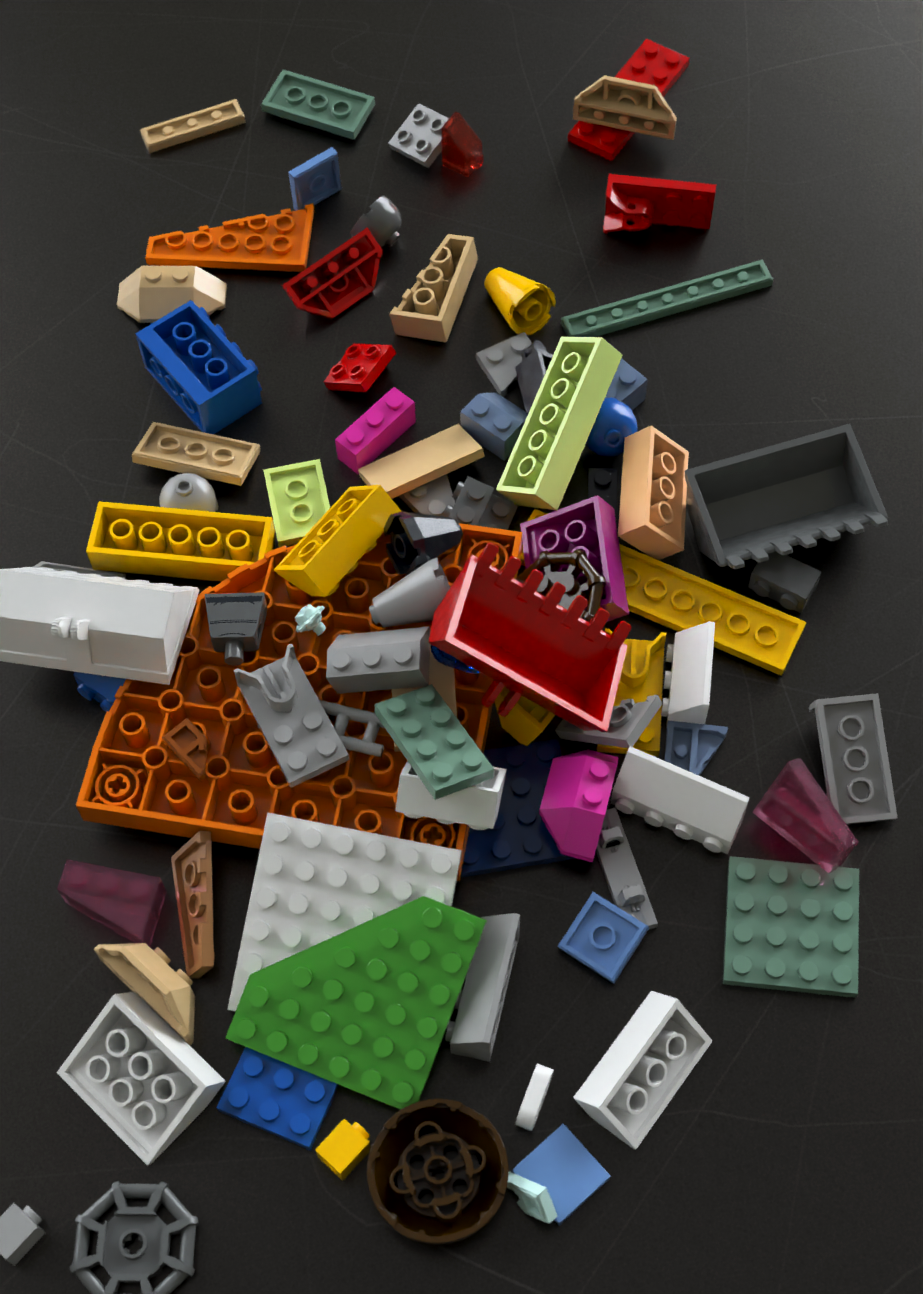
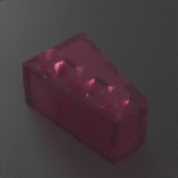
[57,859,167,947]

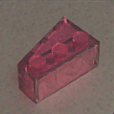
[752,758,858,873]

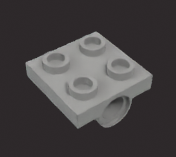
[388,103,459,168]

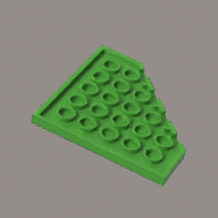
[225,896,487,1110]

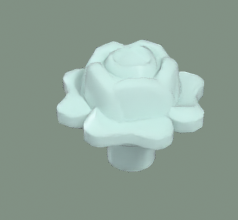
[295,604,327,636]

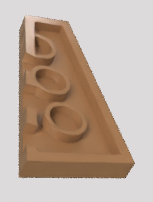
[171,831,215,978]

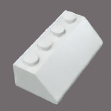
[611,746,750,854]
[573,991,712,1149]

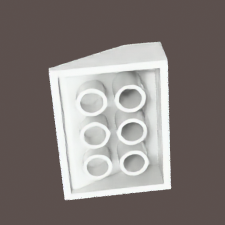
[57,991,226,1166]

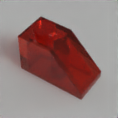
[441,112,484,177]

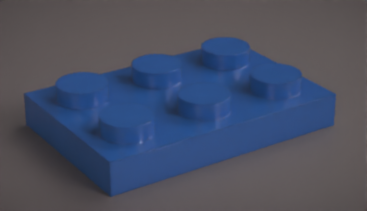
[216,1047,339,1150]

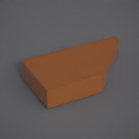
[162,718,209,781]

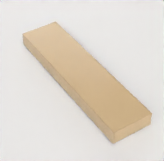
[140,99,246,153]

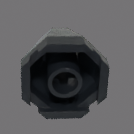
[384,512,463,576]

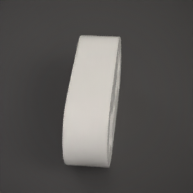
[515,1064,554,1131]

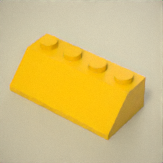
[274,485,402,597]

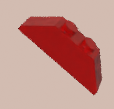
[282,228,383,319]

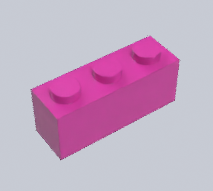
[335,387,416,474]

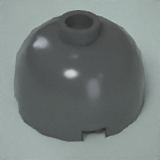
[350,195,402,248]

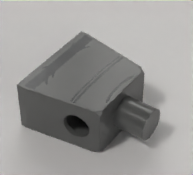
[205,592,268,666]

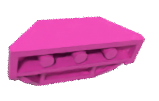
[539,749,618,862]

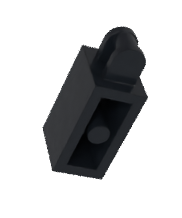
[515,340,553,414]

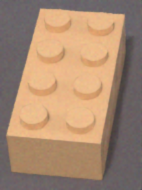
[618,425,689,560]

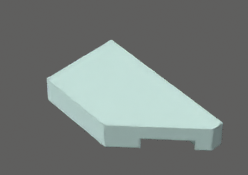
[507,1171,558,1224]

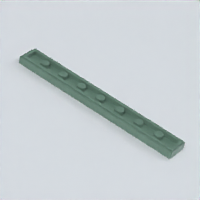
[561,259,773,337]

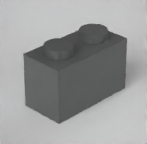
[748,551,822,613]

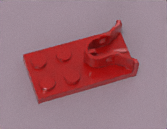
[603,174,716,234]

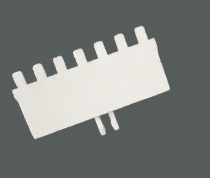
[0,567,199,685]

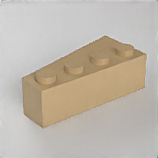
[389,234,478,342]

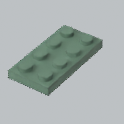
[261,69,375,140]
[374,684,494,800]

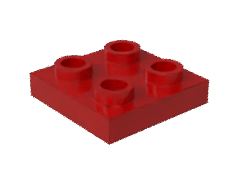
[323,343,396,392]

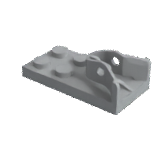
[233,644,350,788]
[809,693,898,826]

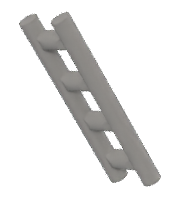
[258,700,384,757]

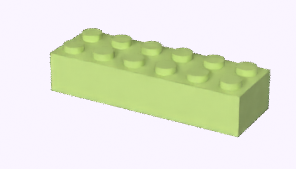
[496,337,623,510]

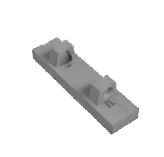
[596,807,658,930]

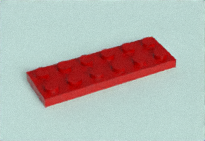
[568,39,690,161]

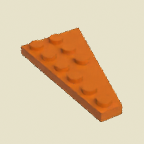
[145,203,314,272]

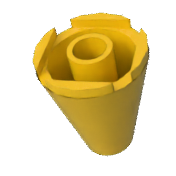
[484,267,556,335]

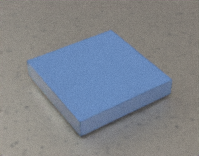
[288,147,341,210]
[558,892,649,984]
[512,1123,611,1225]

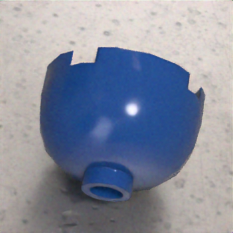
[586,397,637,457]

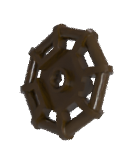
[516,550,607,622]

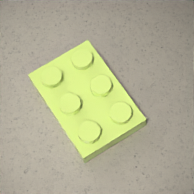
[263,459,330,547]

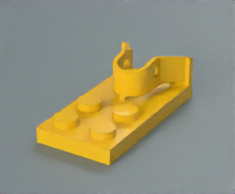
[597,628,666,756]

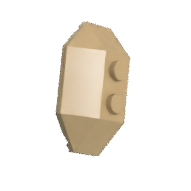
[573,75,677,140]
[117,266,227,323]
[94,943,195,1045]

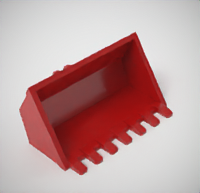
[428,542,631,732]

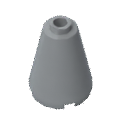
[369,557,450,628]

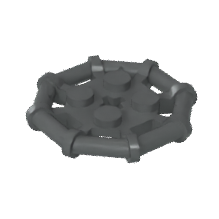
[69,1181,199,1294]

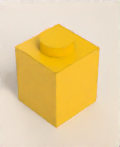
[315,1119,371,1181]

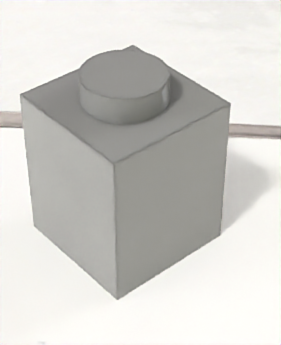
[0,1203,45,1266]

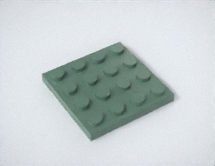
[723,856,859,998]

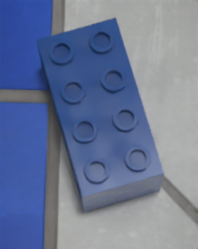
[136,300,262,434]

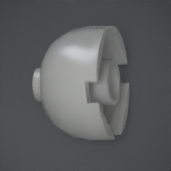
[159,473,218,512]

